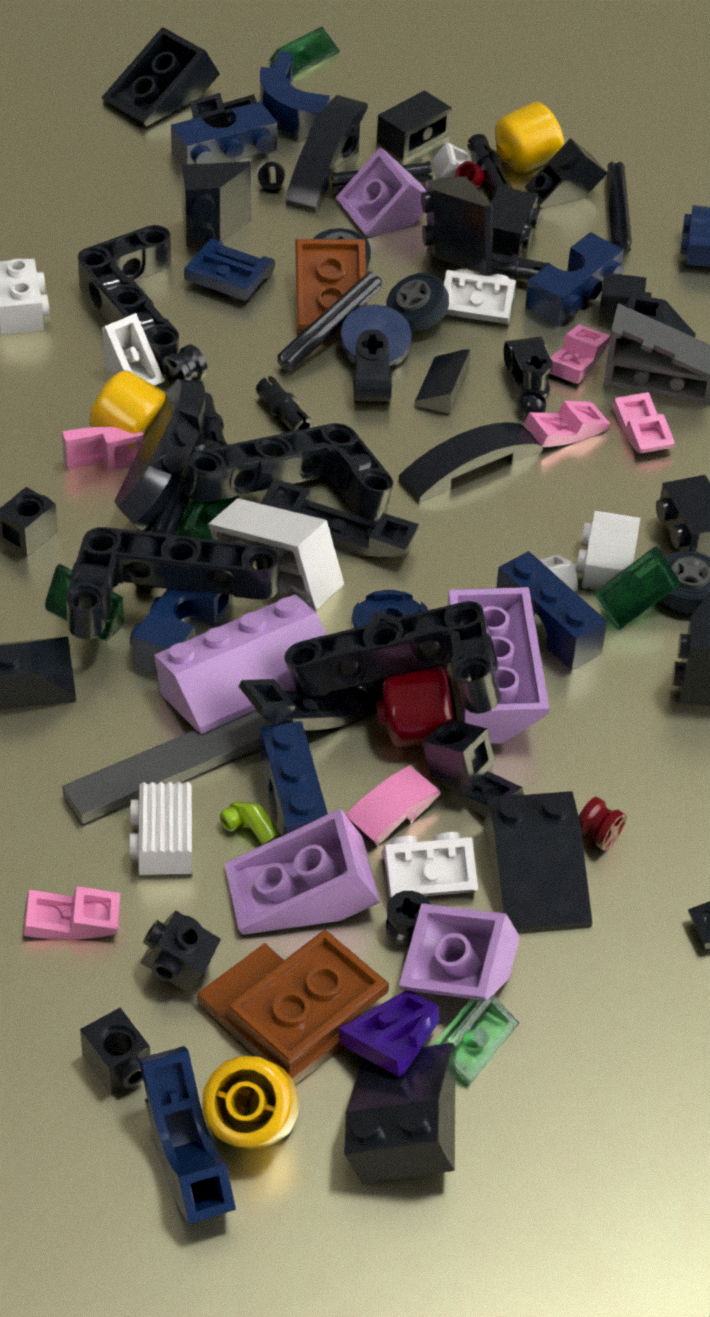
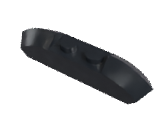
[114,379,205,531]

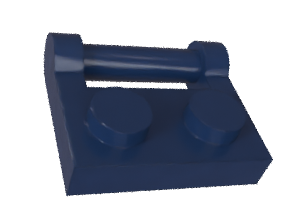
[184,238,275,301]

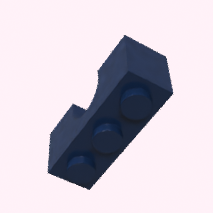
[171,101,277,165]
[525,232,624,326]
[496,551,607,671]
[129,589,233,672]
[260,721,328,836]

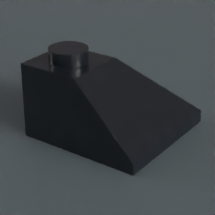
[0,636,76,709]

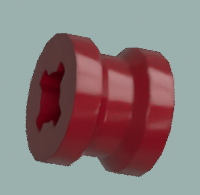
[579,796,627,851]

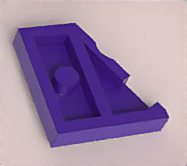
[338,990,440,1077]

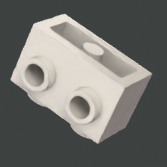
[0,258,50,335]

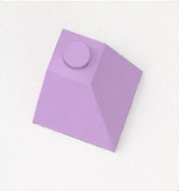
[336,147,426,238]
[399,903,520,1001]

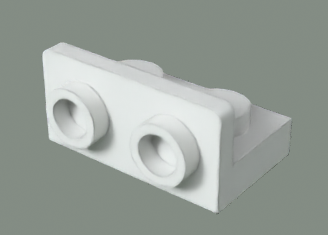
[444,269,516,324]
[381,832,478,900]

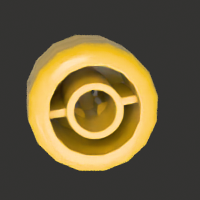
[494,102,564,175]
[89,370,166,450]
[202,1055,299,1150]

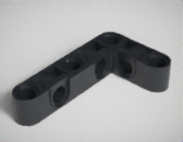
[78,225,180,374]
[184,423,394,521]
[66,527,279,639]
[284,601,501,714]

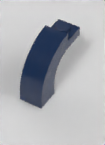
[259,51,330,139]
[138,1046,236,1224]

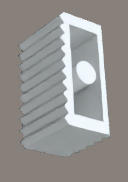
[576,511,641,596]
[130,781,192,875]

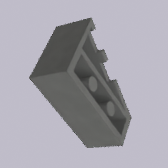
[603,303,710,405]

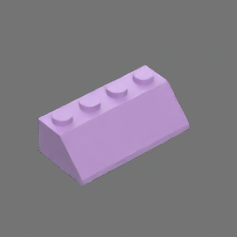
[447,587,549,743]
[154,594,327,734]

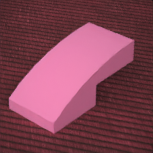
[550,324,610,384]
[612,392,675,454]
[524,401,610,447]
[62,427,144,471]
[345,765,441,847]
[22,886,120,939]

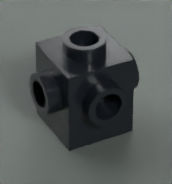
[140,910,221,991]

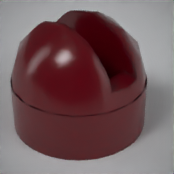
[455,161,484,189]

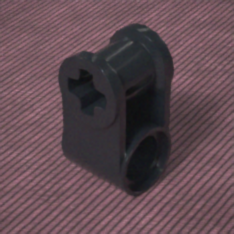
[353,329,392,402]
[503,337,553,398]

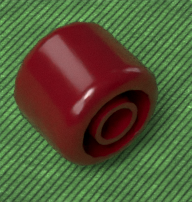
[377,665,457,750]

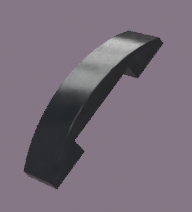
[285,95,368,212]
[398,422,543,503]
[261,478,419,557]
[238,679,383,730]

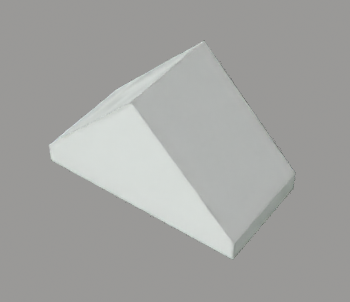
[102,313,165,385]

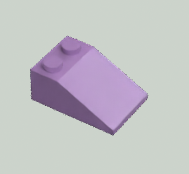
[225,809,380,935]

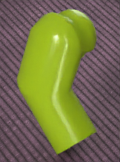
[219,801,281,845]

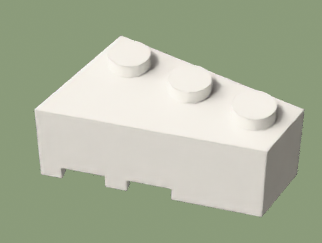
[209,498,344,610]

